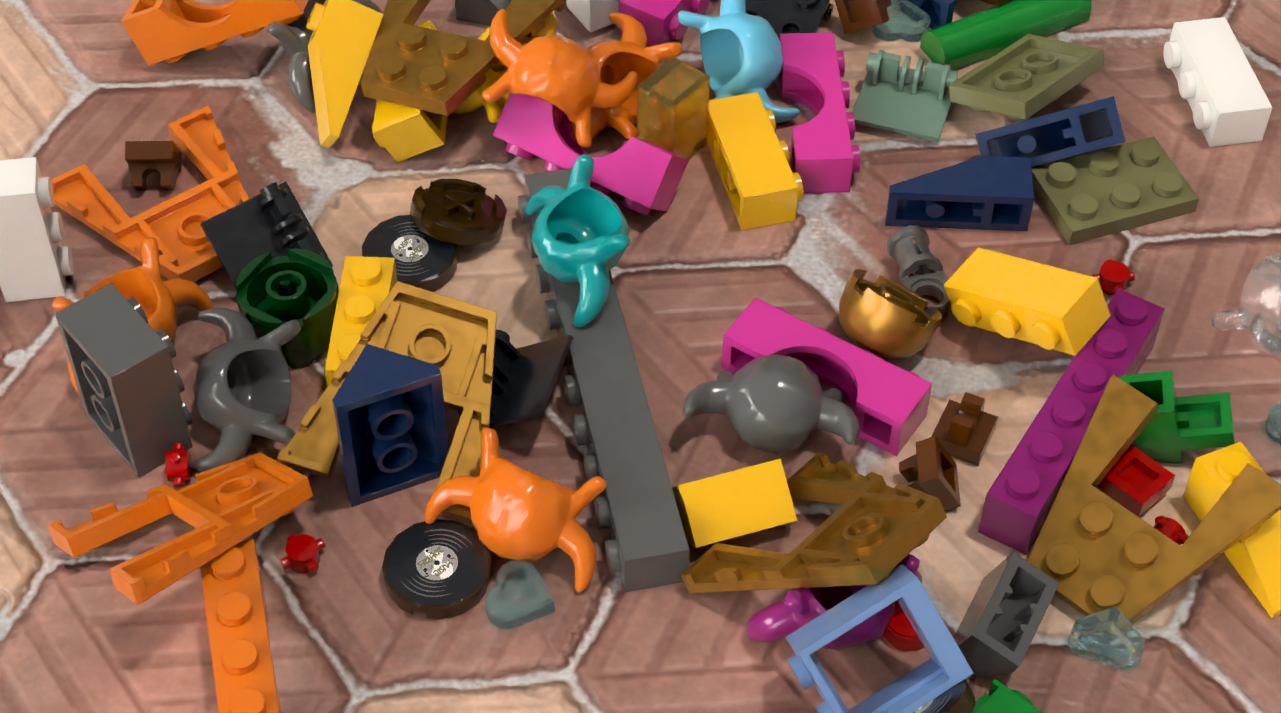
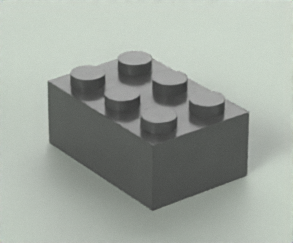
[55,283,193,478]

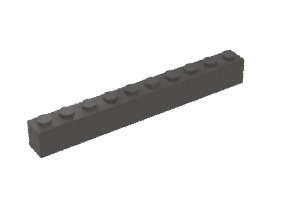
[518,168,689,592]

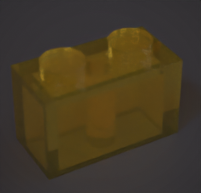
[637,56,710,160]

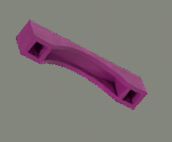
[978,289,1165,555]

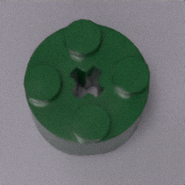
[236,248,339,369]

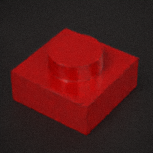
[1097,445,1175,517]

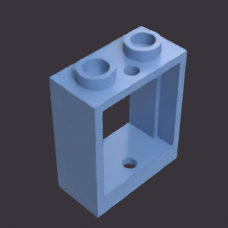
[785,564,974,713]

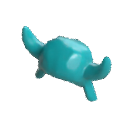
[525,154,630,328]

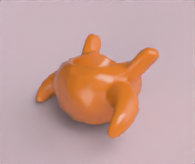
[482,9,637,148]
[571,13,682,140]
[52,237,214,394]
[425,428,607,593]

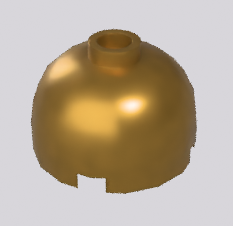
[839,269,942,360]

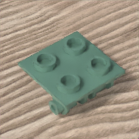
[853,50,958,142]

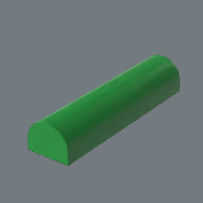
[920,0,1092,71]

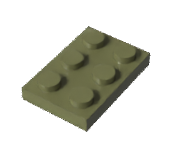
[949,34,1104,121]
[1032,136,1199,245]

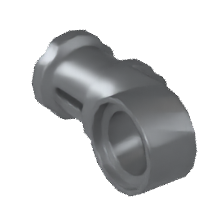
[886,225,950,322]

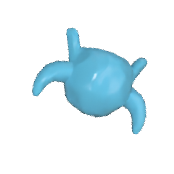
[678,0,800,123]

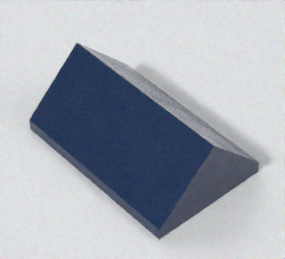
[333,344,449,507]

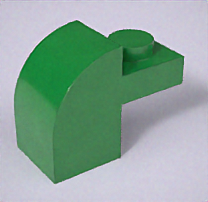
[1119,371,1235,464]

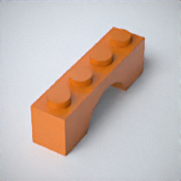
[121,0,309,66]
[200,539,282,713]

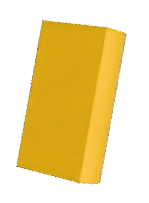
[672,458,798,548]

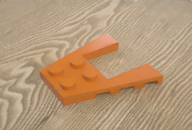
[51,106,249,282]
[48,452,313,605]

